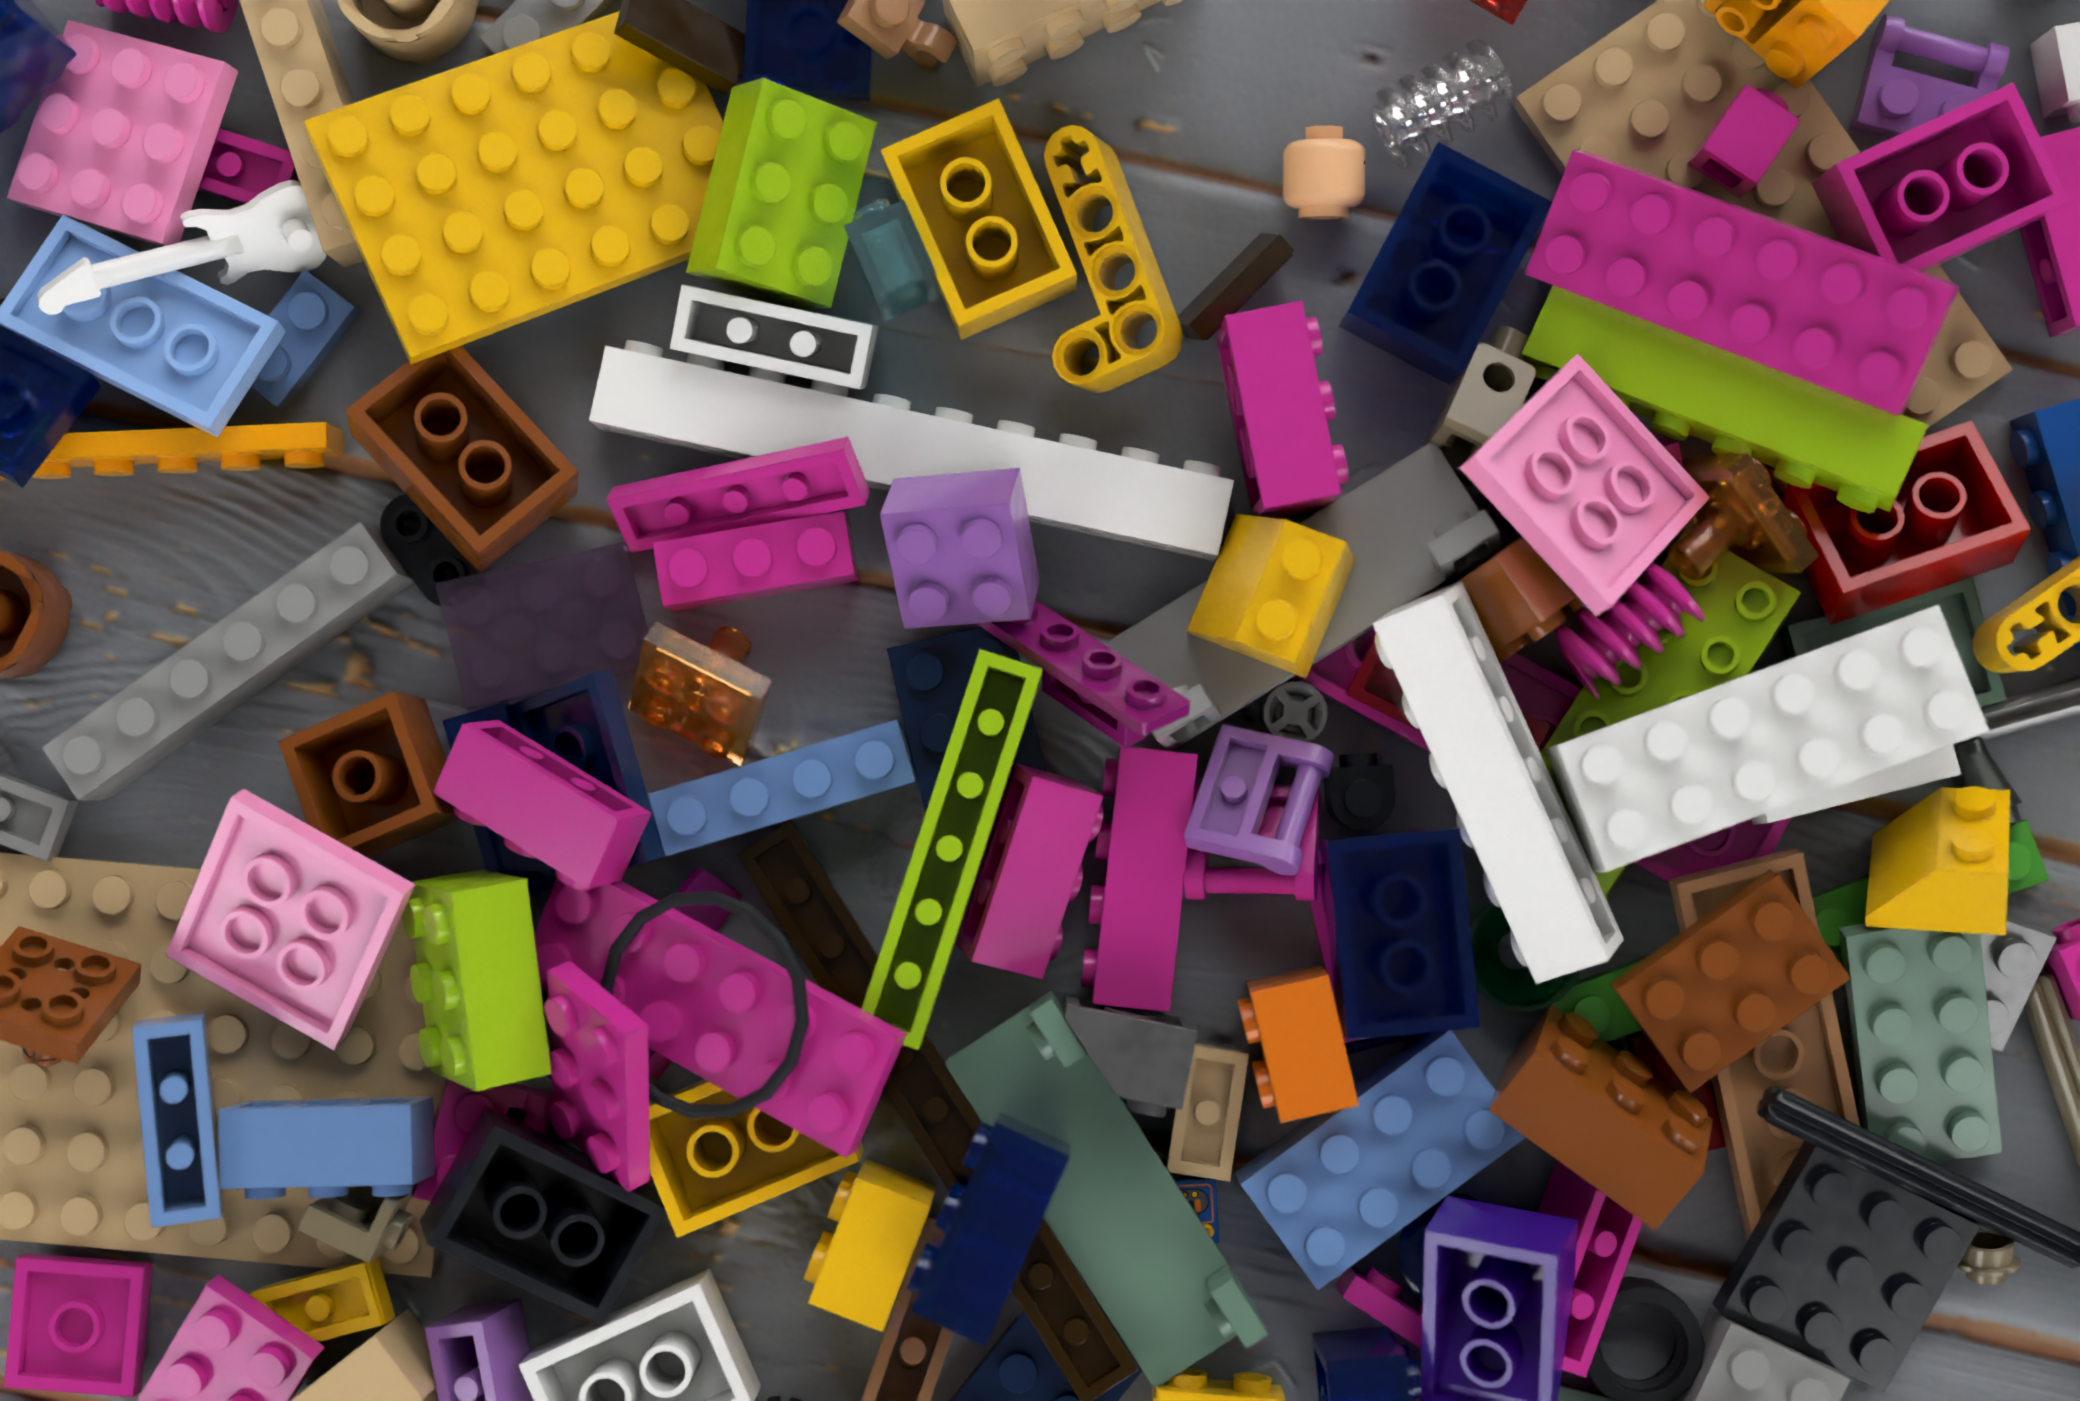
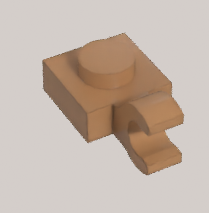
[837,0,958,71]

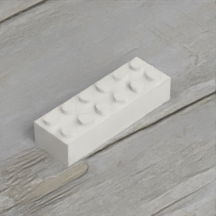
[1545,605,1989,872]

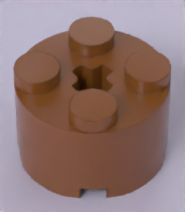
[0,550,72,679]

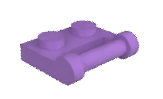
[1849,14,2009,139]
[1183,724,1335,876]

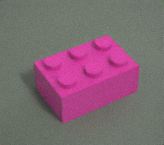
[1811,82,2071,272]
[1216,300,1349,518]

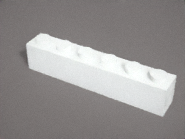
[1372,581,1624,984]

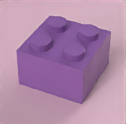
[880,468,1040,629]

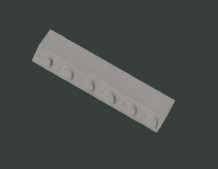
[41,522,414,801]

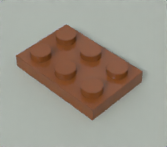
[1609,869,1851,1094]

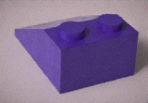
[1420,1196,1577,1401]

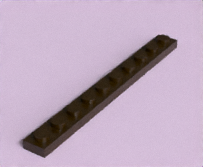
[736,820,1139,1401]

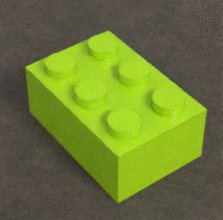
[686,78,877,310]
[402,869,552,1091]

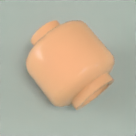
[1282,126,1365,220]

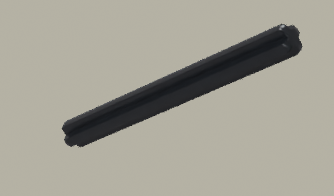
[1757,1086,2080,1268]

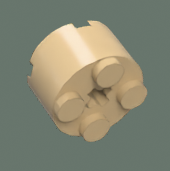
[337,0,479,65]

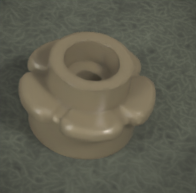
[1957,1230,2021,1285]

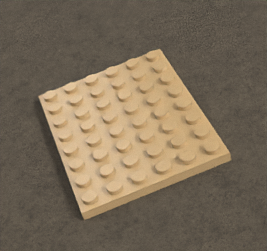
[0,851,446,1278]

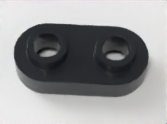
[380,494,486,609]

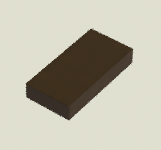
[614,0,748,94]
[1177,233,1294,341]

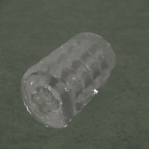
[1372,39,1515,169]

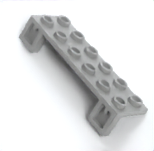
[1108,443,1503,751]

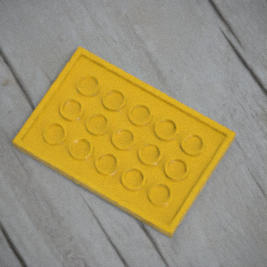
[303,11,723,364]

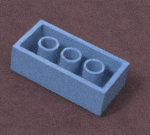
[1234,1022,1526,1290]

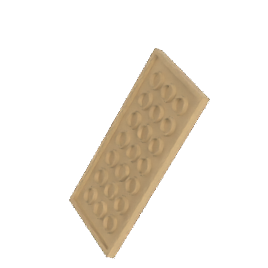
[1511,0,2013,495]

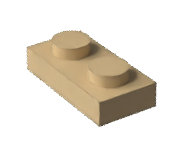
[1165,1043,1249,1182]

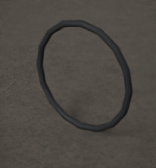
[600,891,809,1118]

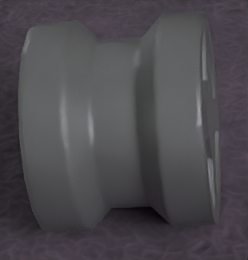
[1260,681,1328,742]

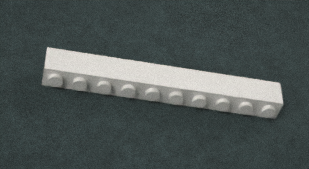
[589,340,1234,561]

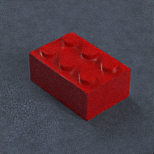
[1777,420,2031,625]

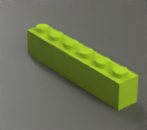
[1521,285,1928,513]
[862,649,1043,1050]

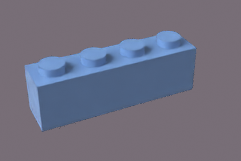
[648,720,918,856]

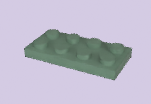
[1839,923,2002,1163]

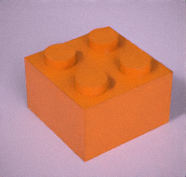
[1237,965,1359,1123]

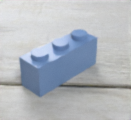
[132,1012,224,1228]
[218,1097,435,1200]

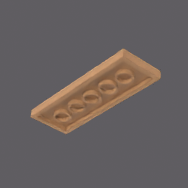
[1669,848,1860,1241]

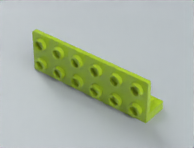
[1540,529,1801,899]

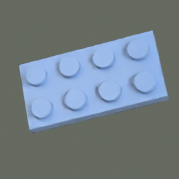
[0,214,286,438]

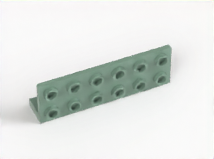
[946,990,1269,1387]

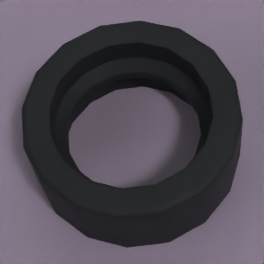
[1587,1276,1705,1401]

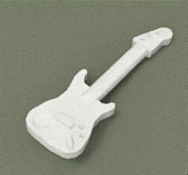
[37,180,326,315]

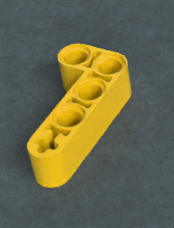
[1044,125,1183,393]
[1973,556,2080,674]

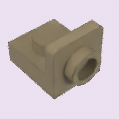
[297,1193,413,1263]

